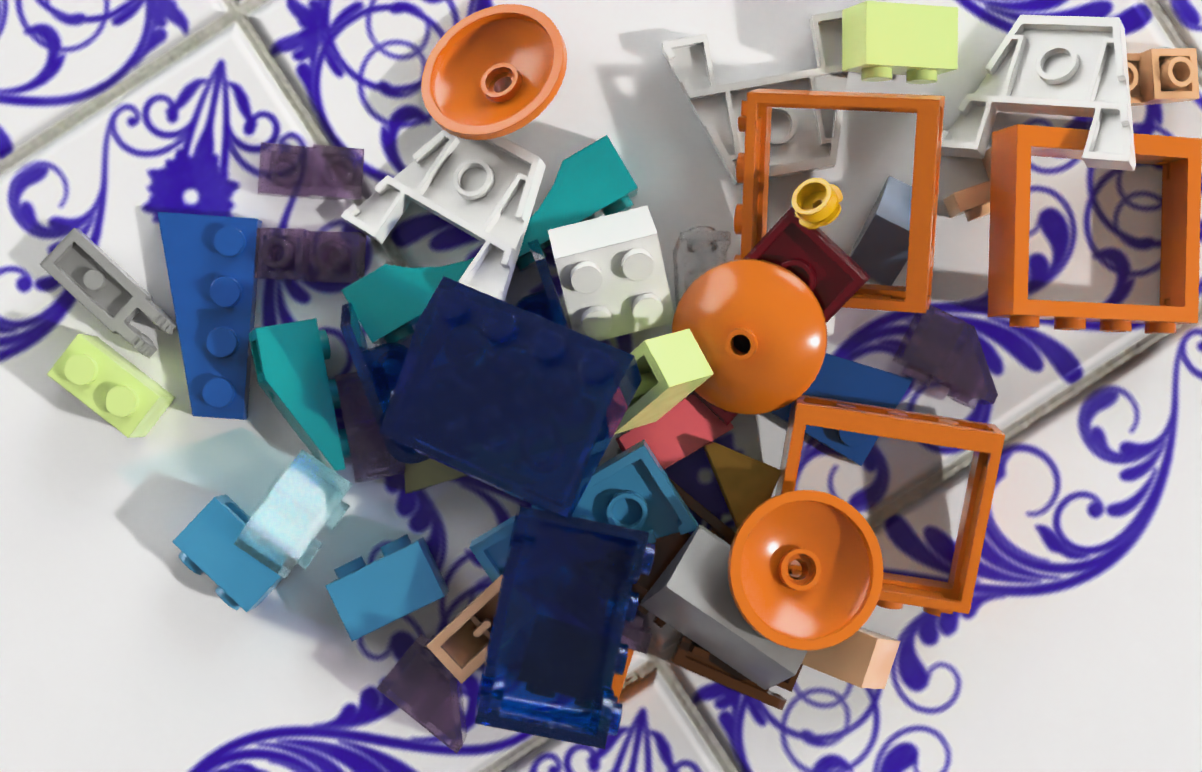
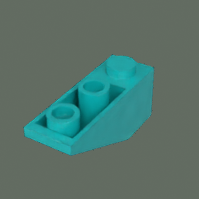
[248,318,350,473]

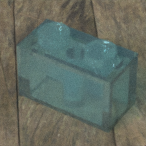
[234,449,353,579]

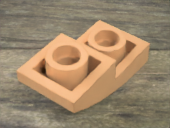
[1127,48,1200,106]

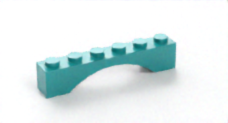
[341,135,638,348]

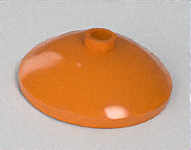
[421,4,567,140]
[672,259,827,414]
[728,490,884,650]

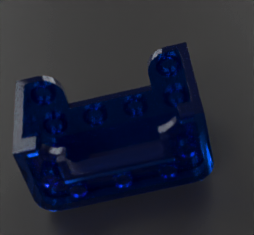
[475,504,655,749]

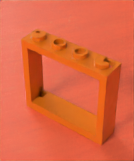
[734,89,945,314]
[987,124,1202,334]
[775,395,1005,617]

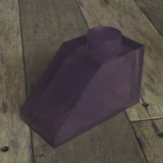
[377,634,467,754]

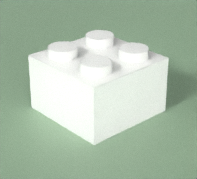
[547,205,674,347]

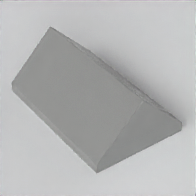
[640,524,808,690]

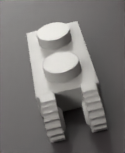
[40,227,177,358]

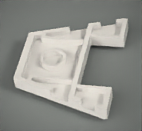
[662,10,848,185]
[941,15,1136,171]
[341,130,546,314]

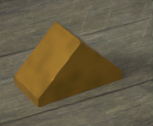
[703,442,782,530]

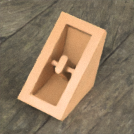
[426,574,537,684]
[801,628,901,689]

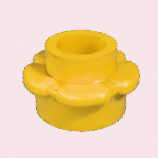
[791,178,843,229]

